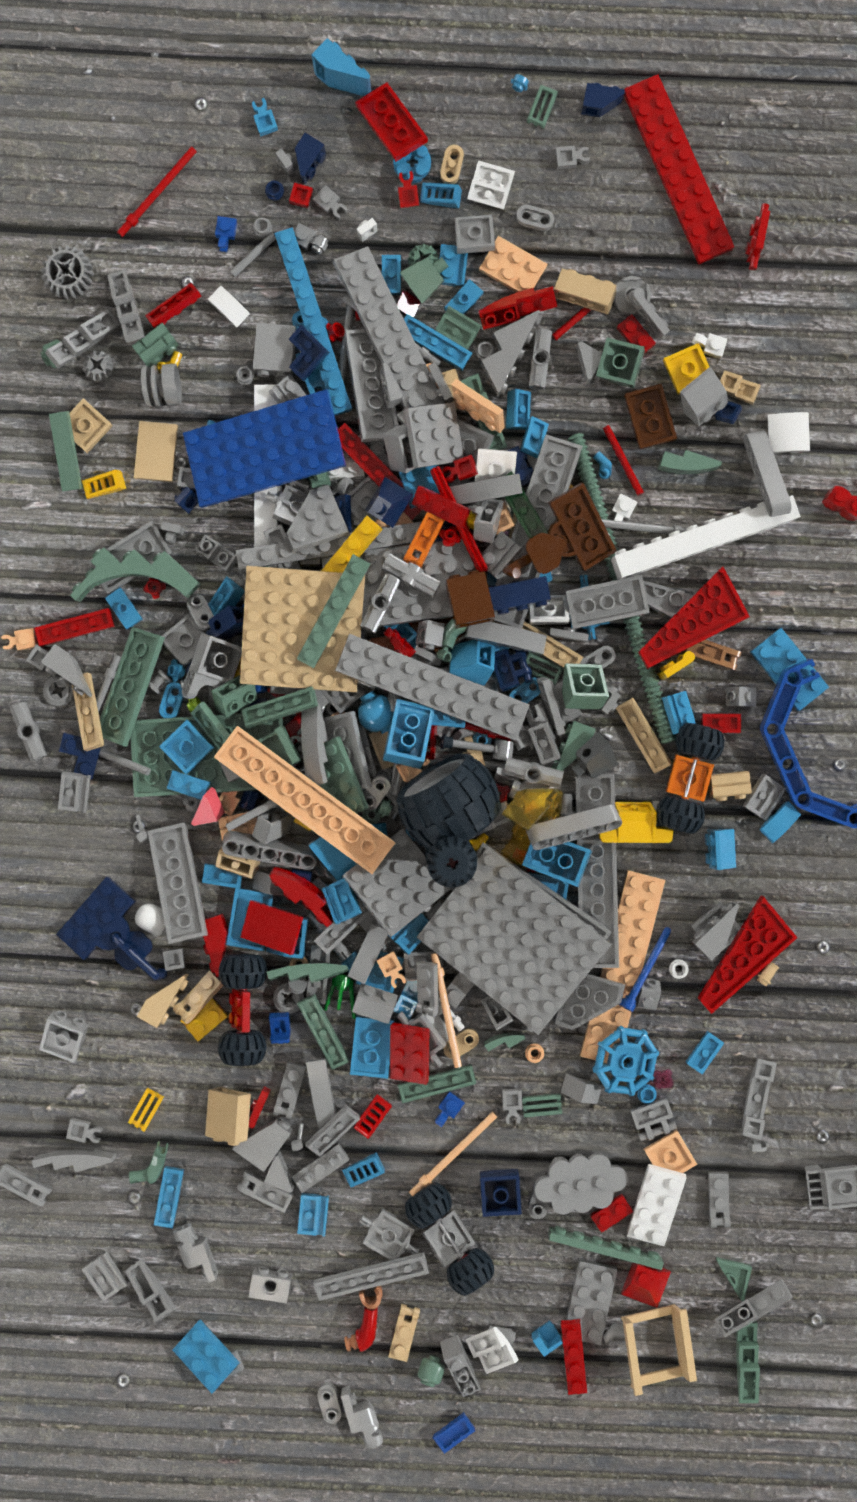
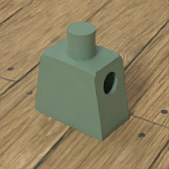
[400,257,449,304]

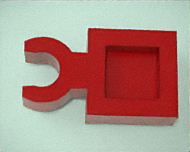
[398,171,419,208]
[442,455,478,483]
[384,627,416,657]

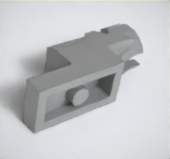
[526,702,561,765]
[173,1223,218,1283]
[341,1386,383,1449]

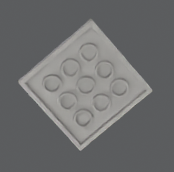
[342,828,451,937]

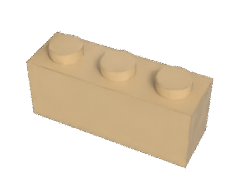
[554,268,617,315]

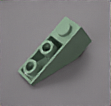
[552,721,596,771]

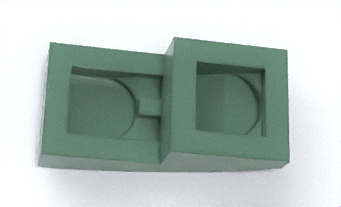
[484,1032,526,1052]

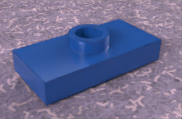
[433,1412,475,1454]

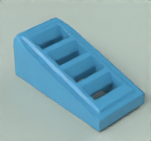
[420,182,462,208]
[342,1152,385,1187]

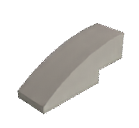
[125,1259,177,1322]

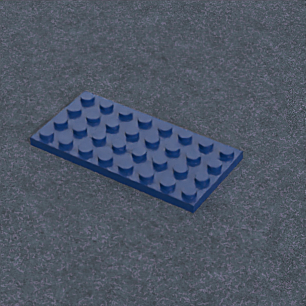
[183,389,346,508]

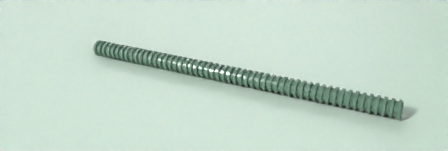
[567,433,676,744]

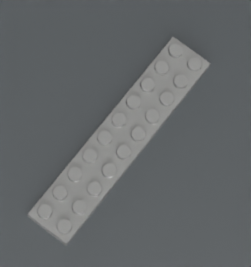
[333,246,445,409]
[494,434,583,629]
[335,634,530,741]
[575,774,619,968]

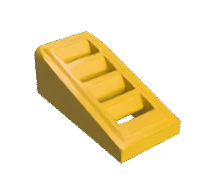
[82,469,126,499]

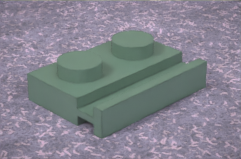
[435,306,482,350]

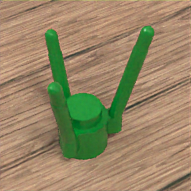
[323,974,356,1019]

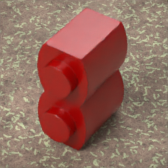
[822,486,857,521]

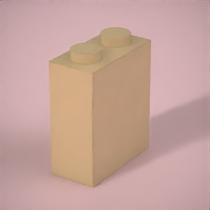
[205,1087,251,1146]

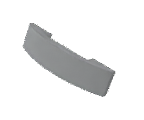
[742,1058,777,1140]

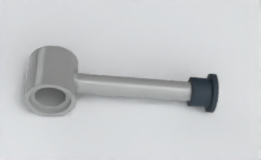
[440,734,514,760]

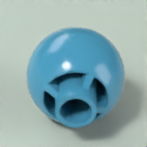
[358,691,393,734]

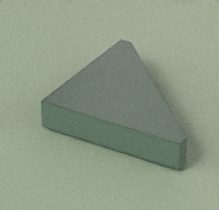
[716,1257,752,1302]

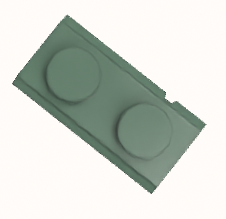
[132,323,179,368]

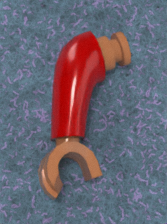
[344,1286,383,1352]

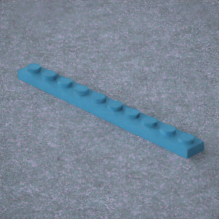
[274,227,352,416]

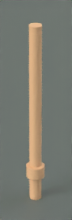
[431,953,462,1068]
[409,1111,497,1197]

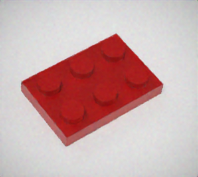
[390,1023,430,1085]

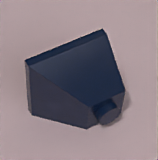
[365,477,413,528]

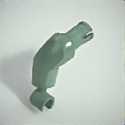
[437,618,467,662]
[129,1141,168,1184]

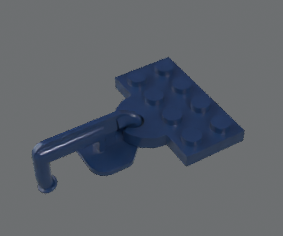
[56,876,167,980]

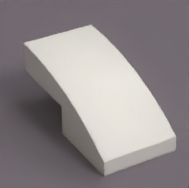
[207,286,250,328]

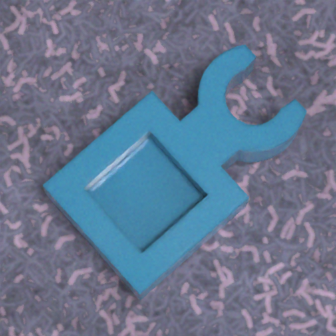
[252,98,278,137]

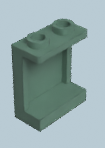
[258,726,302,766]

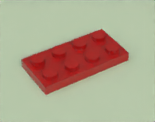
[355,82,428,162]

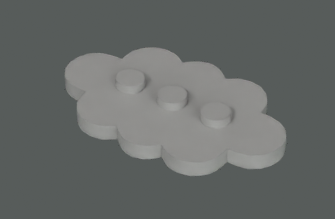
[533,1153,628,1215]

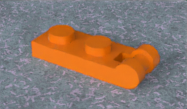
[403,512,445,568]

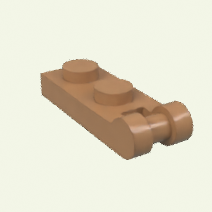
[685,640,742,671]

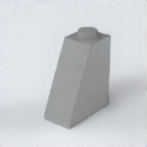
[232,1118,292,1172]

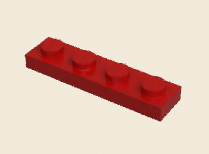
[34,608,115,647]
[561,1319,587,1395]

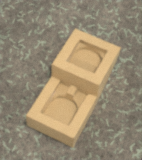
[720,370,761,405]

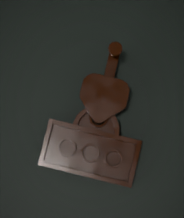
[503,483,617,579]

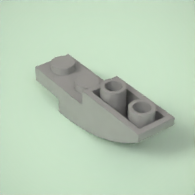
[715,1279,793,1337]

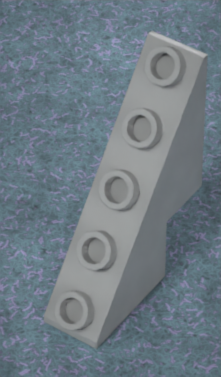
[481,310,542,397]

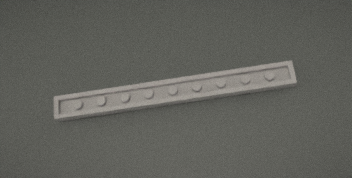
[236,521,422,571]

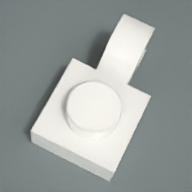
[691,333,727,359]
[611,493,637,530]

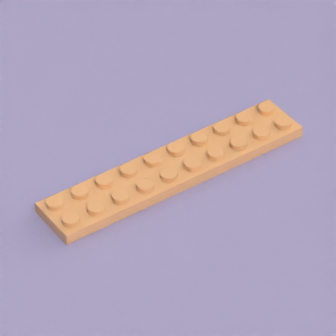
[214,726,395,874]
[580,870,665,1063]

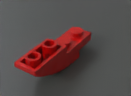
[479,286,557,330]
[269,867,333,927]

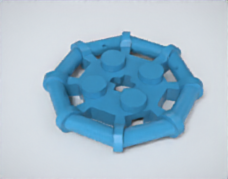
[592,1026,659,1096]

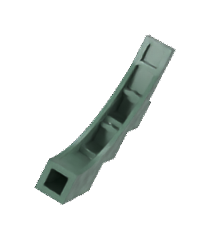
[70,547,201,602]

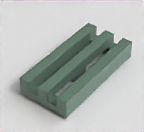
[527,85,558,129]
[526,652,563,685]
[522,1093,562,1118]

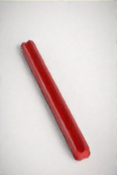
[430,466,488,573]

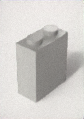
[253,323,296,379]

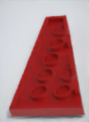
[638,566,750,669]
[698,895,798,1014]

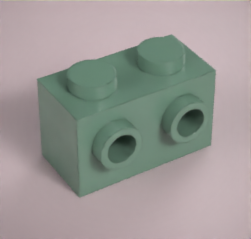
[211,675,258,717]

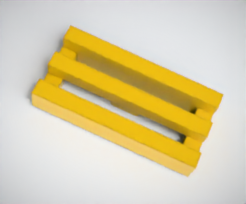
[128,1088,164,1132]

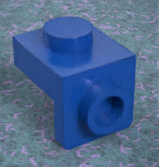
[269,1012,291,1044]

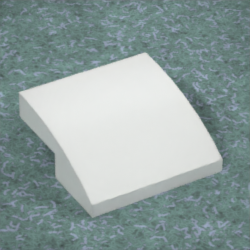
[467,161,515,210]
[768,412,810,454]
[465,1327,519,1374]

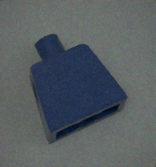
[206,606,244,639]

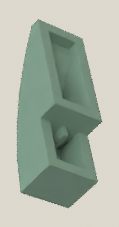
[657,450,722,474]

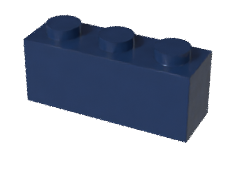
[489,576,551,615]

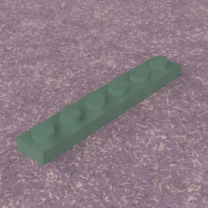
[297,554,370,668]
[548,1226,664,1270]

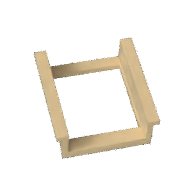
[621,1304,697,1396]

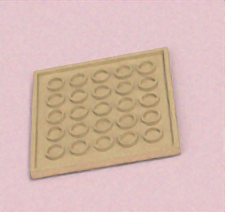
[240,566,365,692]

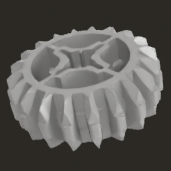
[40,245,94,299]

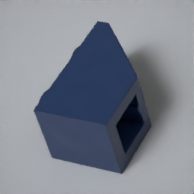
[581,82,625,118]
[295,132,326,184]

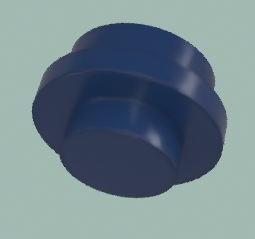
[265,180,284,201]

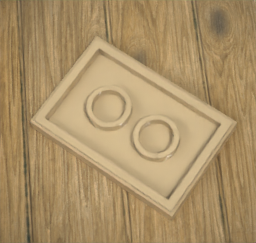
[134,421,178,483]

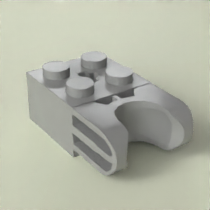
[182,633,242,708]

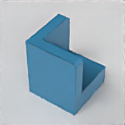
[531,1321,563,1357]

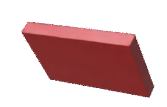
[240,900,303,955]

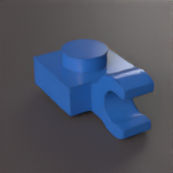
[215,216,237,252]
[435,1091,465,1127]

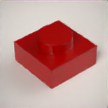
[289,182,313,209]

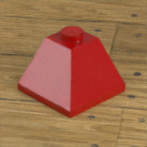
[621,1262,671,1308]

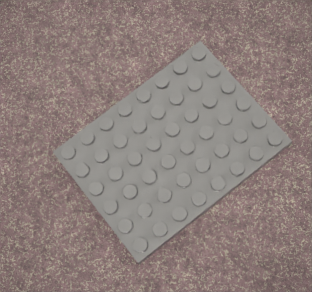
[417,846,612,1035]

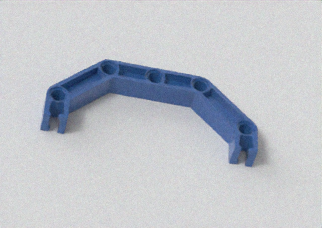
[760,659,857,828]

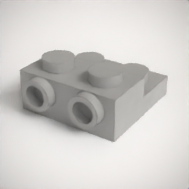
[39,1011,89,1063]

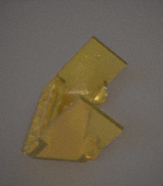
[501,788,563,870]

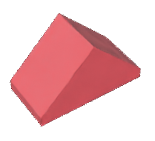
[191,787,225,826]

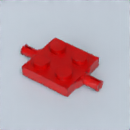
[745,203,770,270]

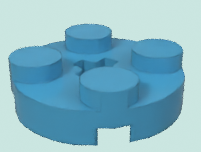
[393,145,431,184]

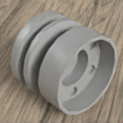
[140,363,182,407]

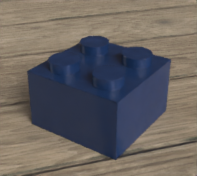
[480,1169,522,1217]

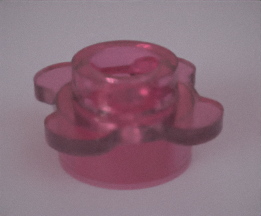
[653,1069,674,1089]

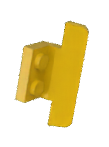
[599,802,673,843]

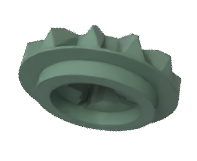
[408,243,439,266]

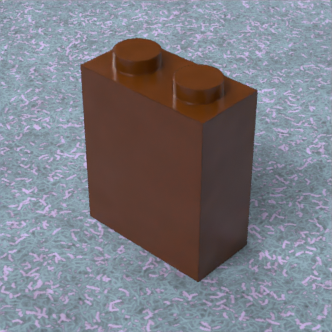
[445,570,495,629]

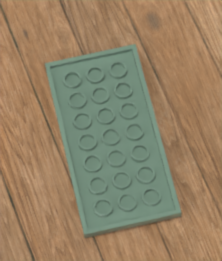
[131,714,284,797]

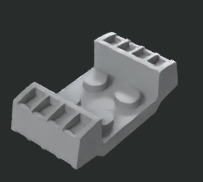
[805,1164,857,1210]

